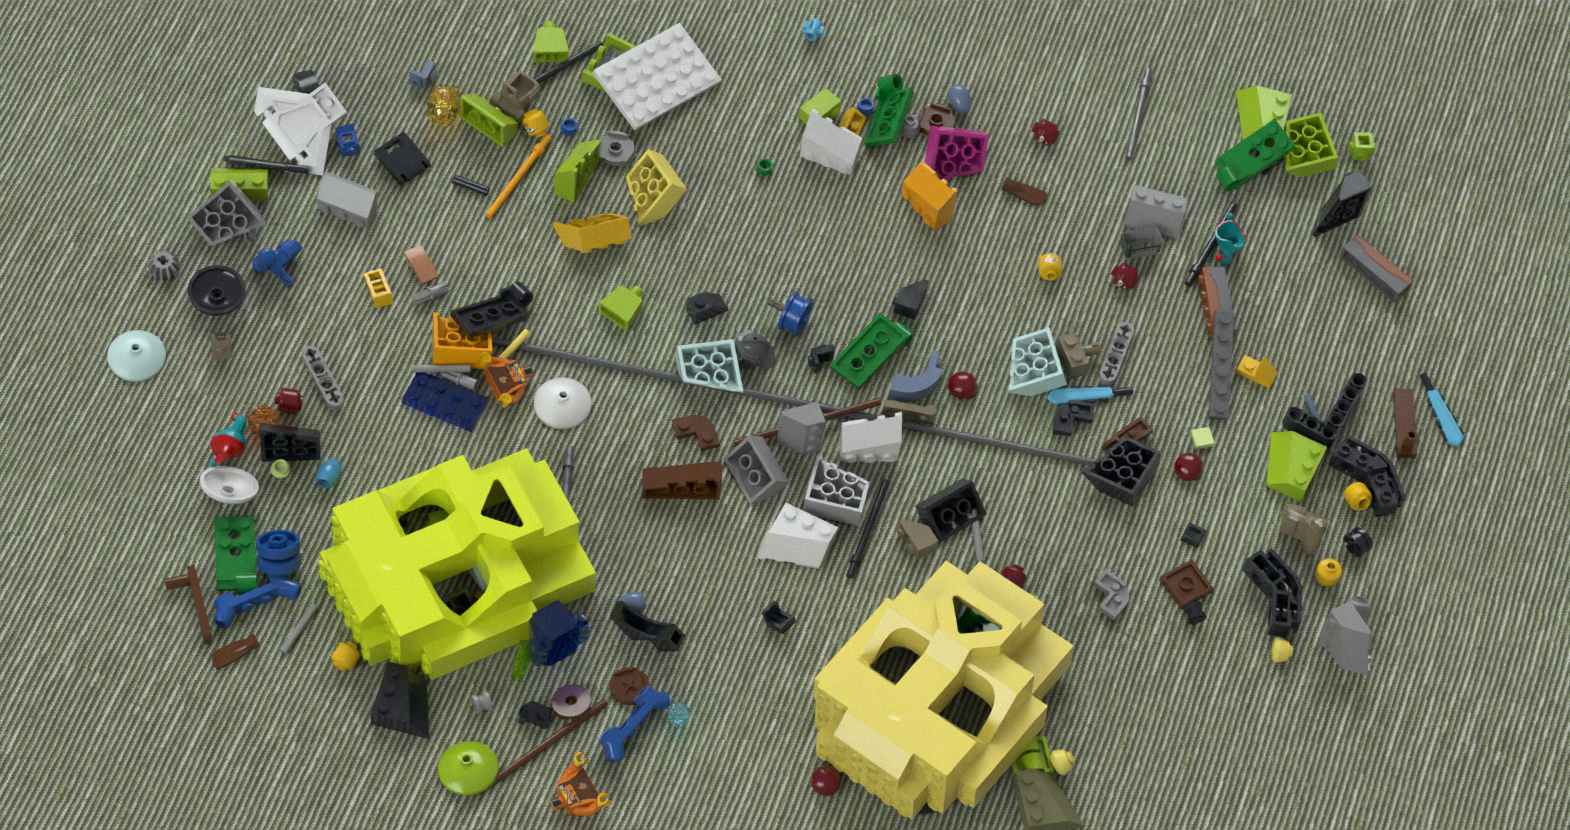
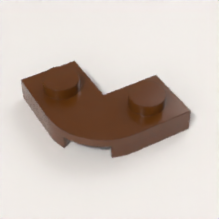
[672,415,720,451]

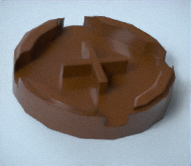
[610,667,649,706]

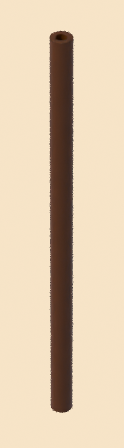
[733,398,881,447]
[478,699,608,795]

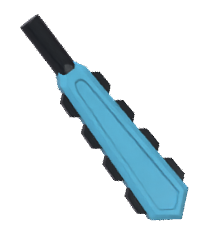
[1420,372,1464,447]
[1047,385,1133,406]

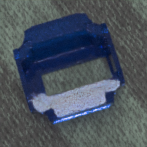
[529,599,589,667]

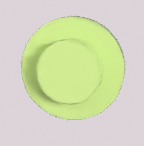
[271,459,291,479]

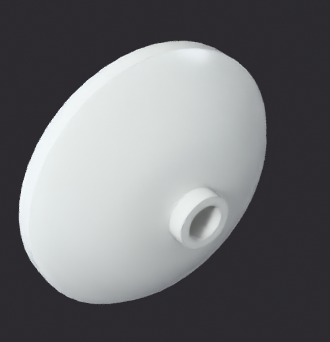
[534,378,592,429]
[200,466,259,504]

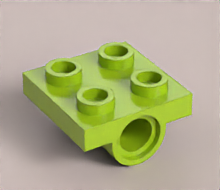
[1011,735,1054,776]

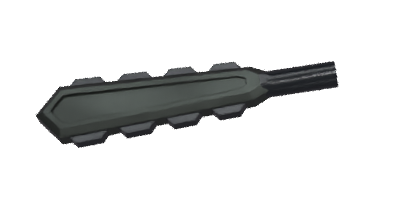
[223,155,309,174]

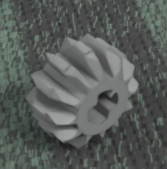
[147,248,180,281]

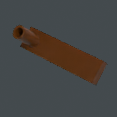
[1393,388,1418,458]
[164,565,212,645]

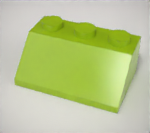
[460,93,518,147]
[210,168,269,201]

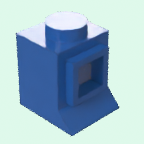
[335,124,360,157]

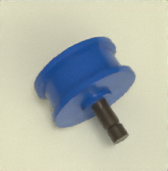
[767,291,814,337]

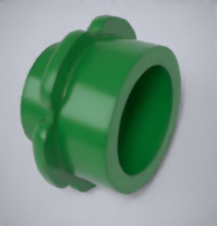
[756,158,774,176]

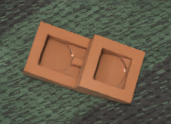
[404,245,439,285]

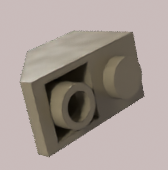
[896,519,939,560]

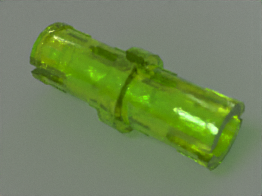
[511,640,532,681]

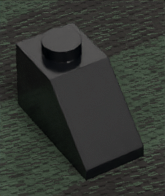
[892,279,929,320]
[686,292,729,325]

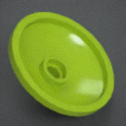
[438,741,499,795]

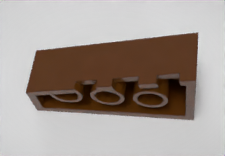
[642,461,722,500]

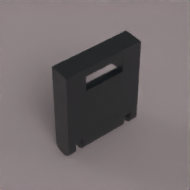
[374,132,431,186]

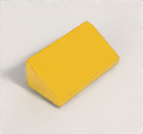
[839,107,867,136]

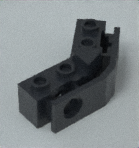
[1328,436,1405,517]
[1242,548,1303,637]

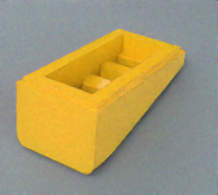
[363,269,393,308]

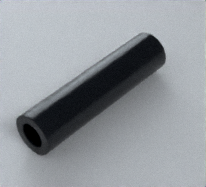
[452,174,490,196]

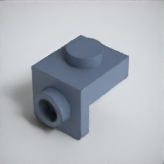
[409,60,437,89]

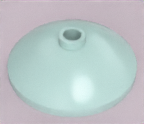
[107,330,166,382]

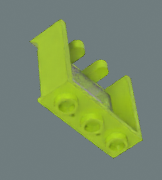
[581,33,636,93]

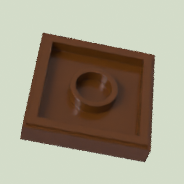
[1159,559,1214,609]

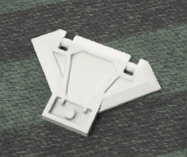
[254,83,348,176]

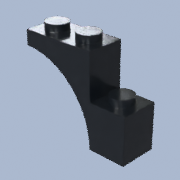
[609,601,685,652]

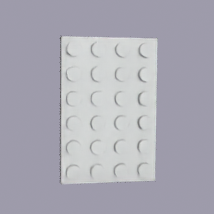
[592,23,722,131]

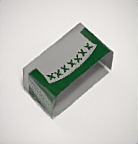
[1120,227,1163,260]

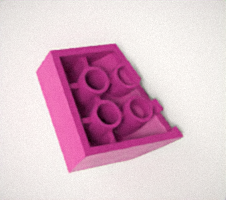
[925,126,989,180]

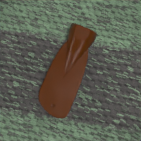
[1001,177,1047,205]
[212,633,260,669]

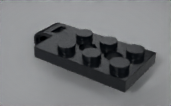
[450,281,533,338]

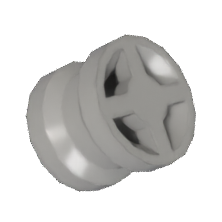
[471,691,493,714]

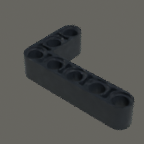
[1282,373,1367,449]

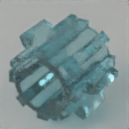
[668,702,689,728]

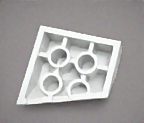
[800,108,863,175]

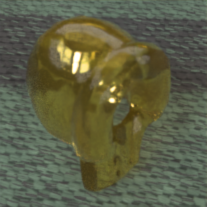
[427,85,460,127]

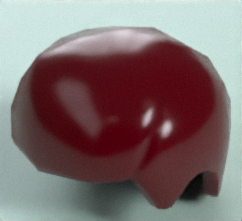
[948,371,978,400]
[1174,452,1203,481]
[811,765,841,796]

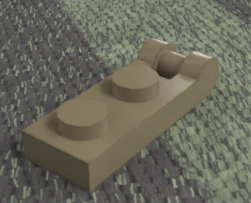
[882,400,937,424]

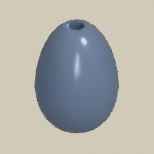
[948,84,971,114]
[614,591,647,613]

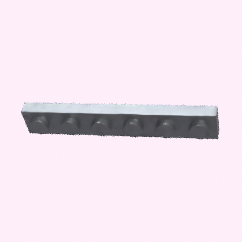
[1209,309,1234,420]

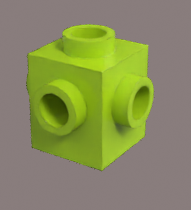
[1348,132,1375,161]

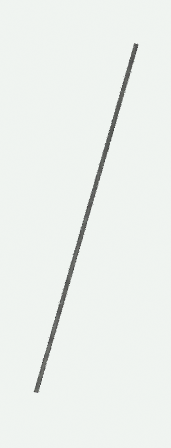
[492,337,1097,466]

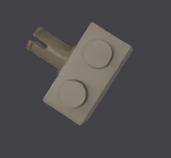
[1056,332,1101,379]

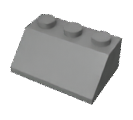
[316,171,378,229]
[1124,184,1188,240]
[777,402,825,454]
[723,435,789,505]

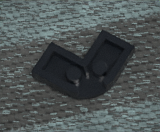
[1052,400,1095,437]

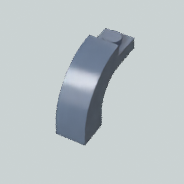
[888,350,943,402]

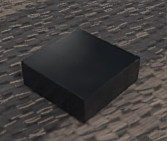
[1180,522,1206,548]

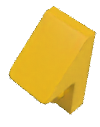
[1236,355,1278,389]

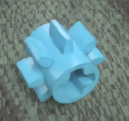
[802,18,825,41]

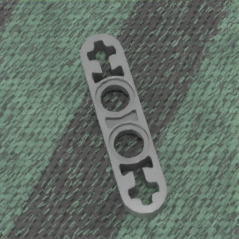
[1099,322,1134,386]
[302,346,344,411]

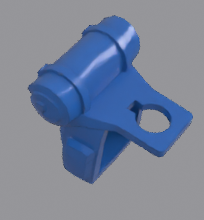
[252,240,303,288]

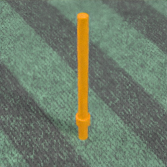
[485,134,552,219]

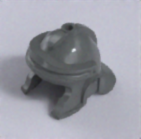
[734,330,775,370]

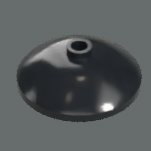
[188,265,246,316]

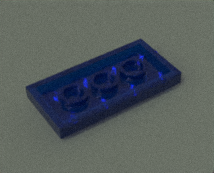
[401,372,488,432]

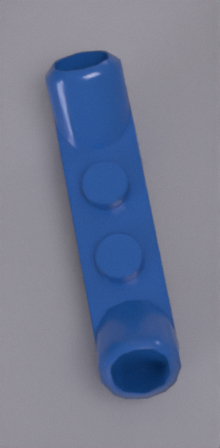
[213,574,301,628]
[598,685,670,762]

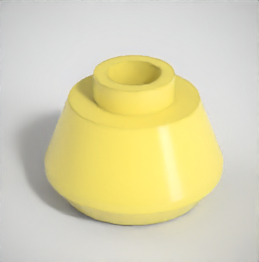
[1271,636,1293,663]
[1050,749,1075,776]

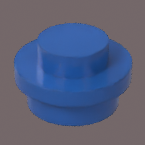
[856,98,875,116]
[560,118,579,136]

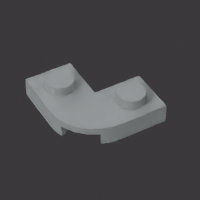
[1093,568,1129,621]

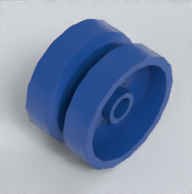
[256,530,302,575]

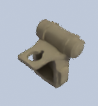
[489,70,541,124]
[1279,504,1328,556]

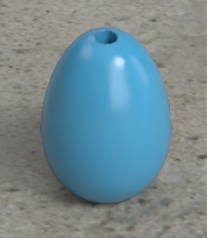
[316,459,341,488]

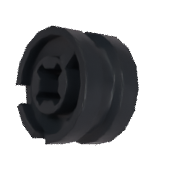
[1343,527,1373,558]

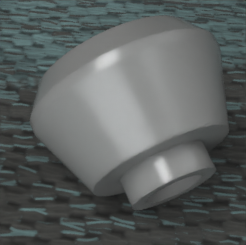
[900,114,920,138]

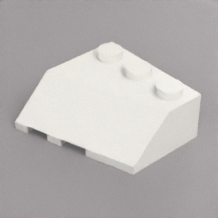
[839,412,902,463]
[758,503,838,569]

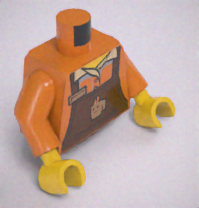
[478,352,533,408]
[550,752,612,817]

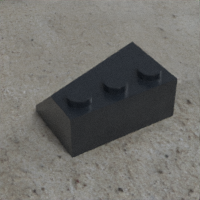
[1313,170,1372,237]
[260,423,321,462]
[1082,436,1160,507]
[371,661,429,739]

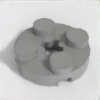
[599,131,634,166]

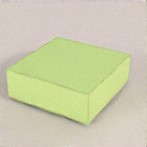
[1190,427,1214,450]

